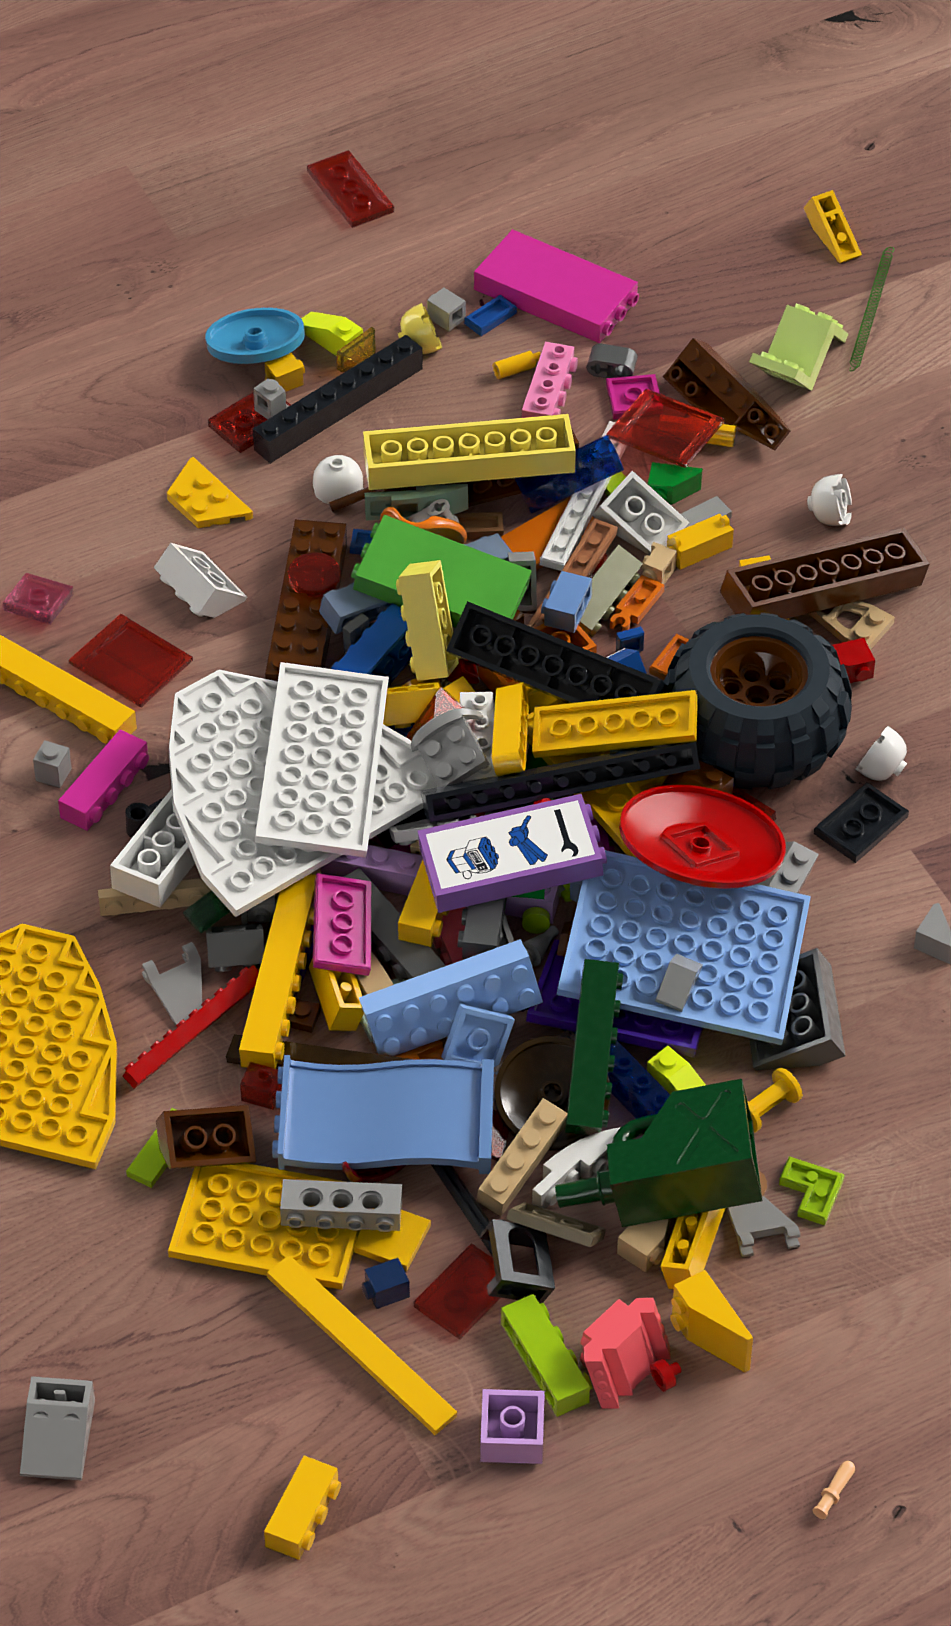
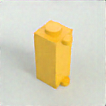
[667,513,734,570]

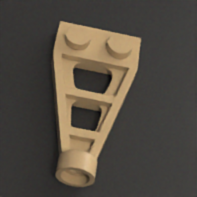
[808,601,895,650]

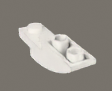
[532,1127,620,1208]

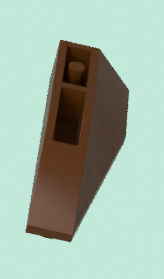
[663,338,791,450]

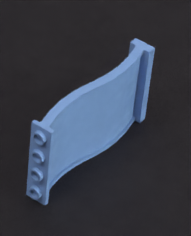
[272,1055,494,1174]

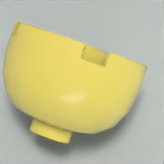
[398,303,442,355]

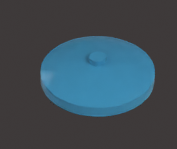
[205,308,305,364]

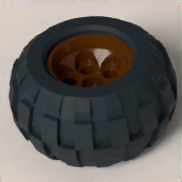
[664,613,852,790]

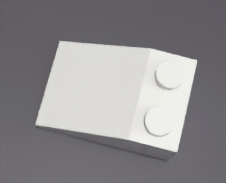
[593,471,690,556]

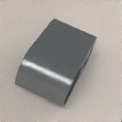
[587,344,638,378]

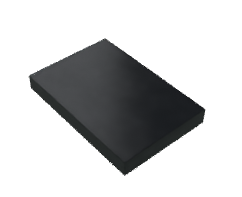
[814,782,909,863]

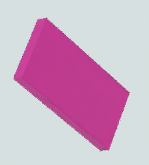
[313,873,371,976]

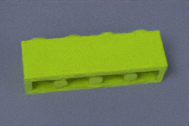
[501,1294,592,1417]

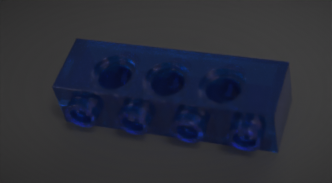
[515,435,624,514]
[607,1040,670,1119]

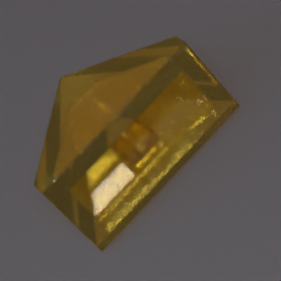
[337,327,376,372]

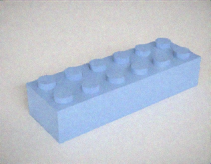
[359,939,543,1056]

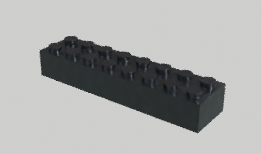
[446,601,667,703]

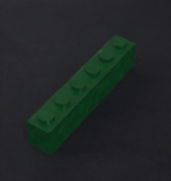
[565,959,623,1136]

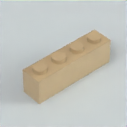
[477,1098,568,1217]

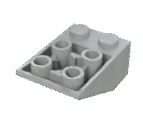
[20,1377,95,1481]

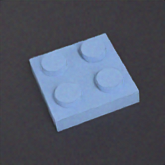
[441,1004,515,1072]

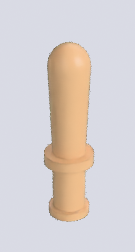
[813,1461,855,1519]

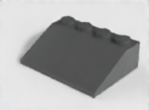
[749,948,846,1070]

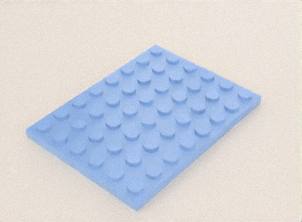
[557,850,811,1045]

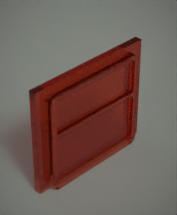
[607,388,724,468]
[69,614,193,707]

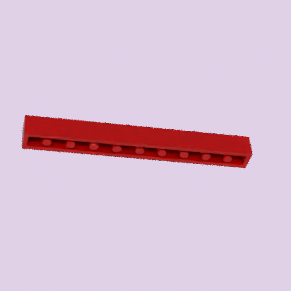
[122,965,259,1089]

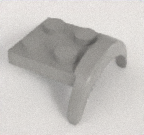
[411,708,489,787]

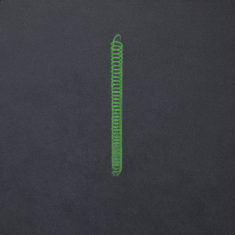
[849,247,894,371]

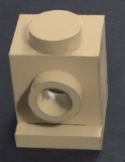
[641,542,677,584]

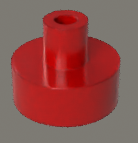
[650,1359,682,1392]

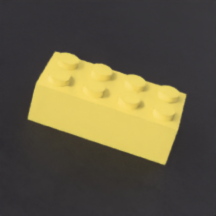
[396,560,459,681]

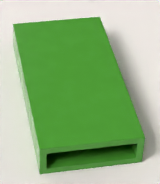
[351,515,532,628]

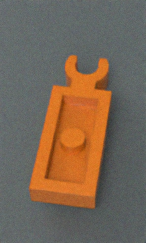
[610,575,665,631]

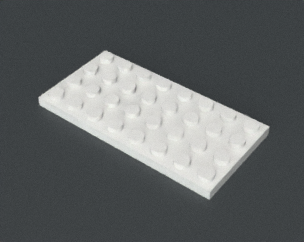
[255,662,389,858]

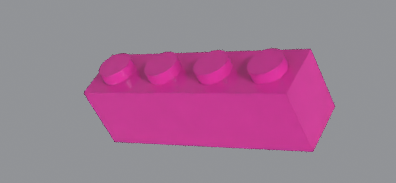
[58,729,149,831]

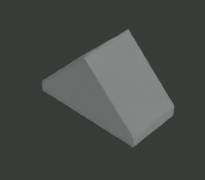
[914,903,951,964]
[655,954,703,1012]

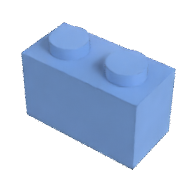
[541,571,592,633]

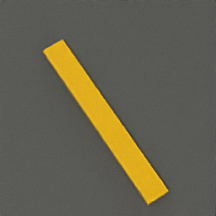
[267,1255,458,1435]

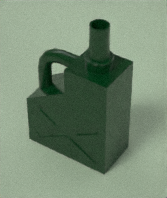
[555,1078,763,1227]

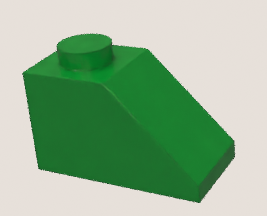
[648,462,703,505]

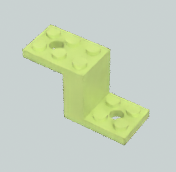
[749,303,848,391]

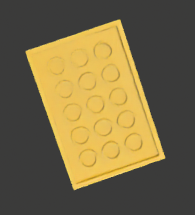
[168,1163,359,1290]

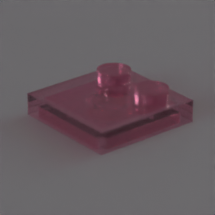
[3,573,73,625]

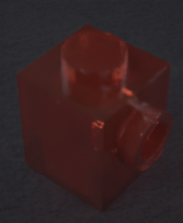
[240,1062,282,1110]

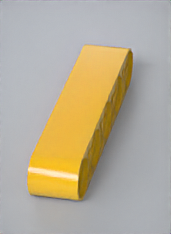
[492,682,529,777]

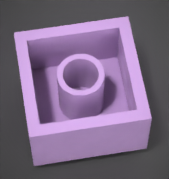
[481,1389,544,1464]

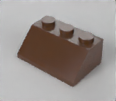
[156,1105,256,1170]

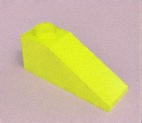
[301,312,364,363]
[646,1046,706,1099]

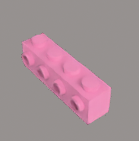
[522,342,578,418]

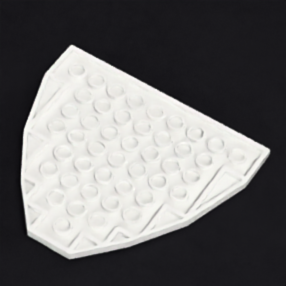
[169,670,438,917]

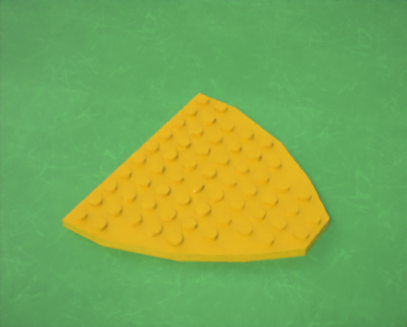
[0,924,117,1169]

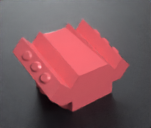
[580,1298,671,1409]

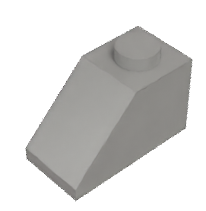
[508,551,537,611]

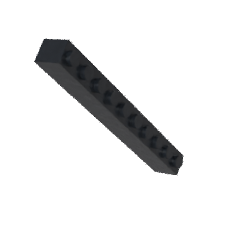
[421,742,700,823]

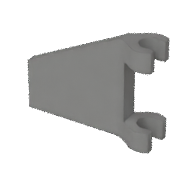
[142,942,202,1026]
[727,1196,800,1257]

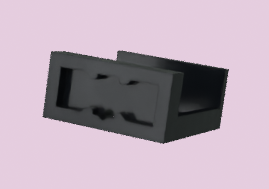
[479,1219,555,1304]

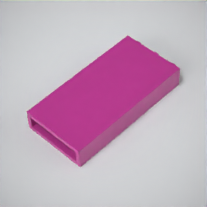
[474,229,639,343]

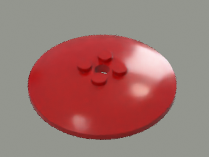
[619,785,786,889]

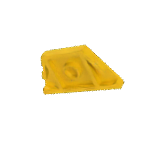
[167,457,253,528]

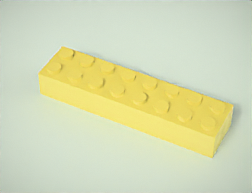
[363,414,576,490]

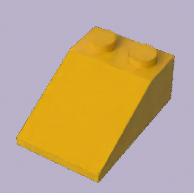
[670,1270,753,1373]

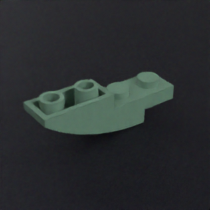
[364,484,468,521]

